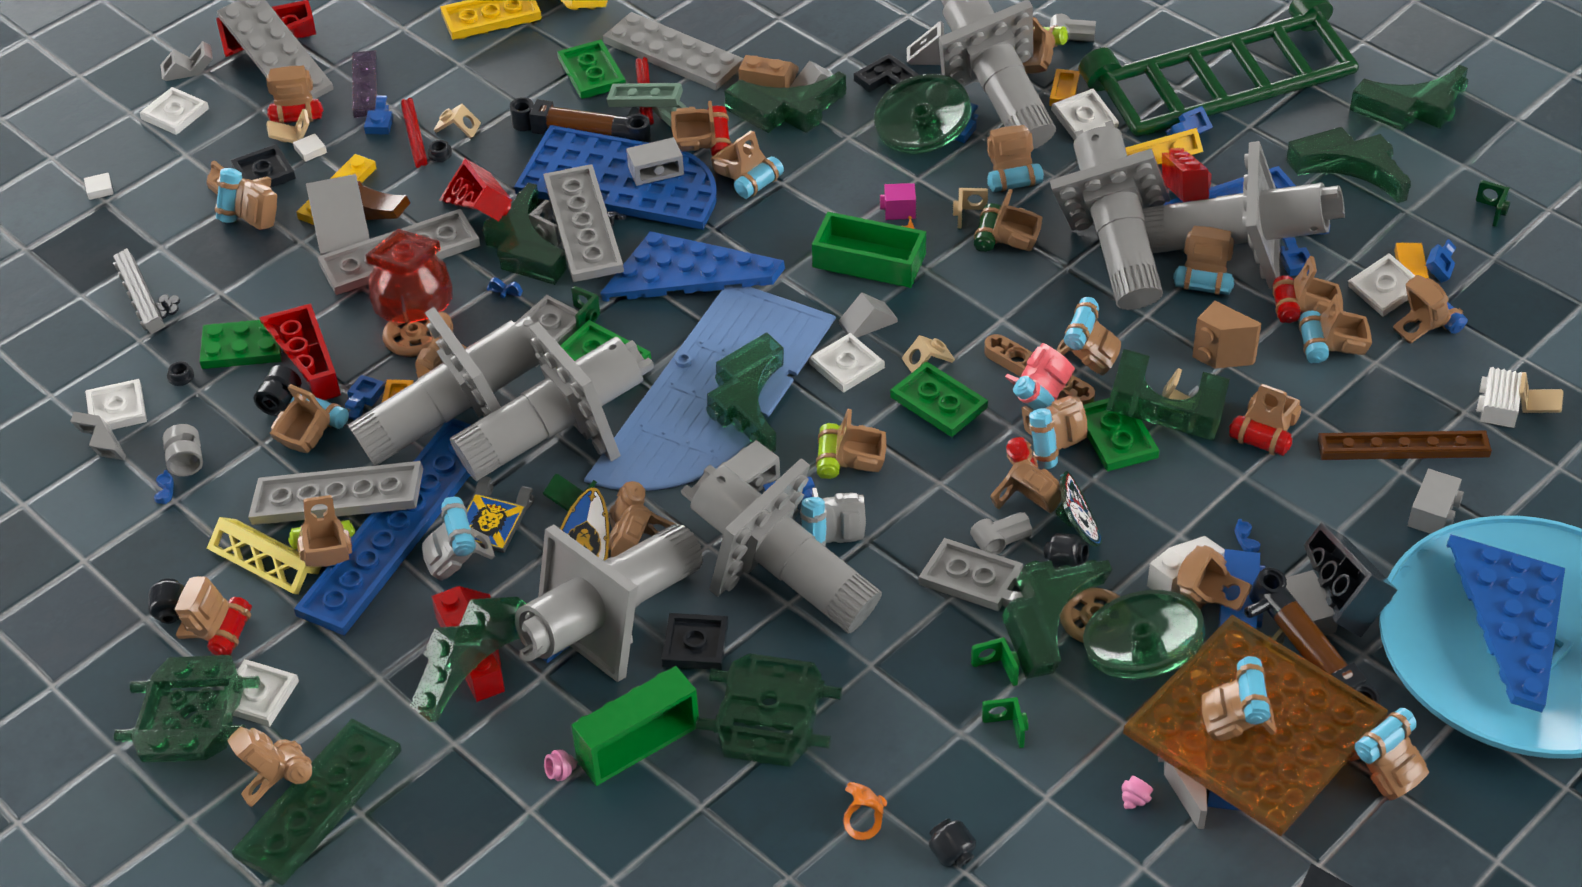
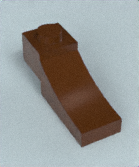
[358,181,410,220]

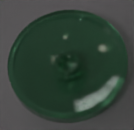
[874,74,971,154]
[1083,590,1205,679]

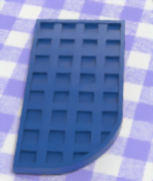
[514,125,717,230]

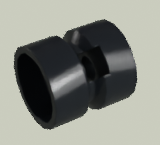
[253,365,302,417]

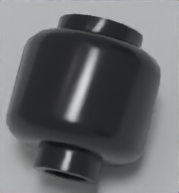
[1044,533,1089,572]
[148,578,184,624]
[929,818,976,868]

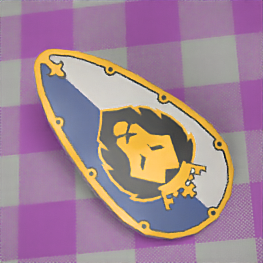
[560,488,610,561]

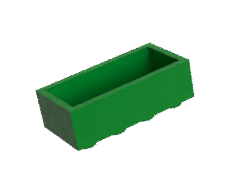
[812,212,926,288]
[571,666,700,786]

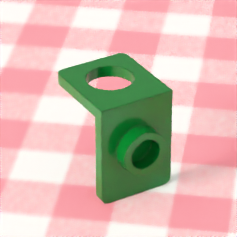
[971,637,1020,686]
[982,697,1028,748]

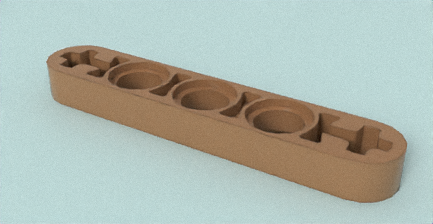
[984,334,1095,405]

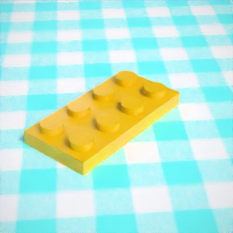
[440,0,542,40]

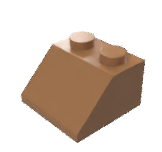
[739,55,799,99]
[1192,301,1261,369]

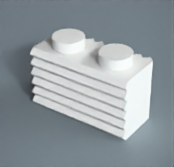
[1476,367,1522,428]

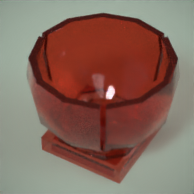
[365,229,453,323]

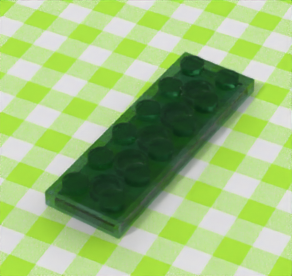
[231,718,402,886]

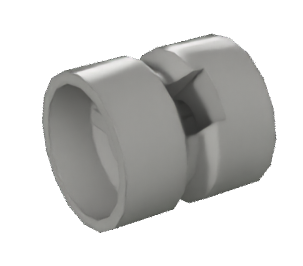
[163,424,203,476]

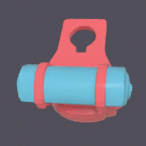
[1005,343,1075,410]

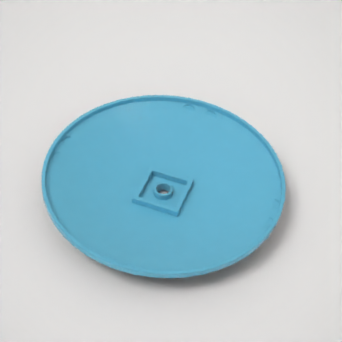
[1379,516,1582,759]

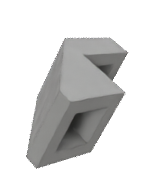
[160,41,213,81]
[70,412,126,460]

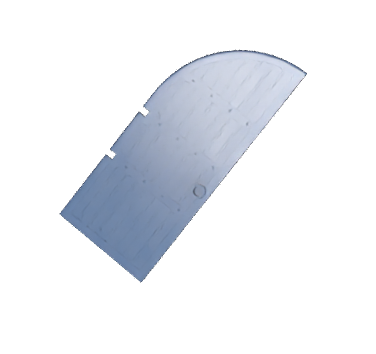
[584,284,836,491]

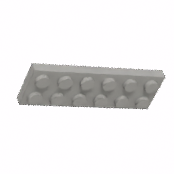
[217,0,333,99]
[603,12,744,91]
[543,164,624,282]
[317,209,480,295]
[248,461,423,525]

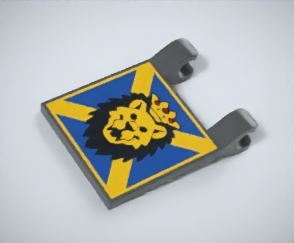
[466,476,534,553]

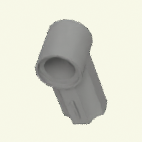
[1049,14,1096,42]
[970,512,1032,555]

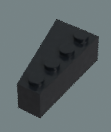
[1304,522,1398,637]

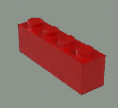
[216,0,316,58]
[1162,148,1212,202]
[439,158,512,221]
[259,303,341,400]
[431,586,505,702]

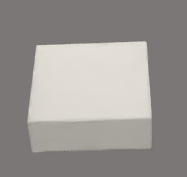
[293,134,327,162]
[84,173,113,200]

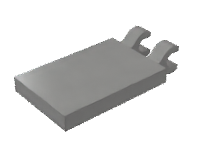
[919,538,1038,616]

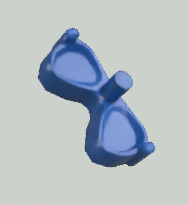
[486,277,523,298]
[154,470,174,504]
[1234,519,1261,552]

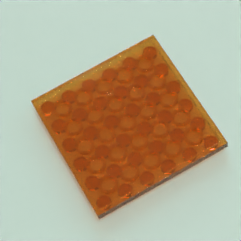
[1123,615,1388,836]

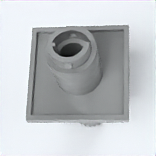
[939,0,1056,149]
[1049,120,1171,310]
[1142,141,1345,289]
[348,307,539,466]
[450,322,654,481]
[681,458,882,634]
[515,524,703,682]

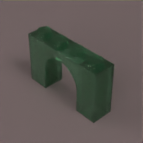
[1106,349,1230,441]

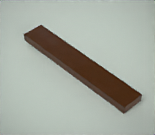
[1317,430,1492,460]

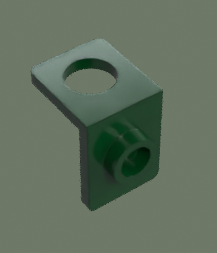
[1476,180,1510,227]
[571,286,600,330]
[543,474,597,512]

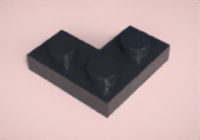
[854,54,921,93]

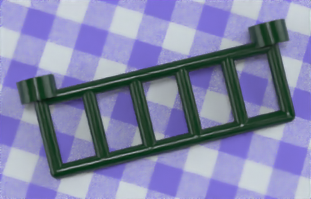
[1078,0,1359,137]

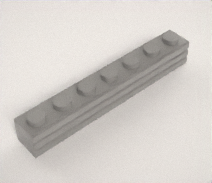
[113,248,166,334]

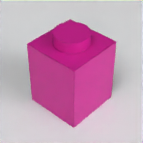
[880,183,916,220]

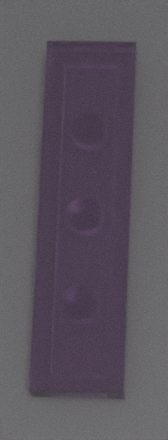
[352,50,377,118]

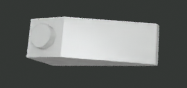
[1147,536,1225,602]

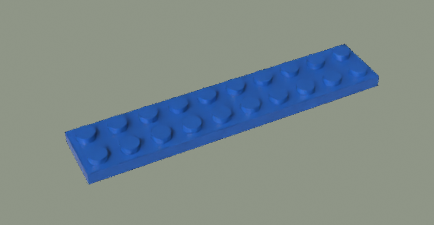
[294,418,471,636]

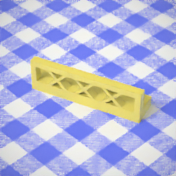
[207,517,321,594]

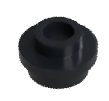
[427,140,452,162]
[167,361,194,386]

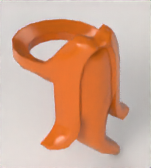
[843,782,887,840]

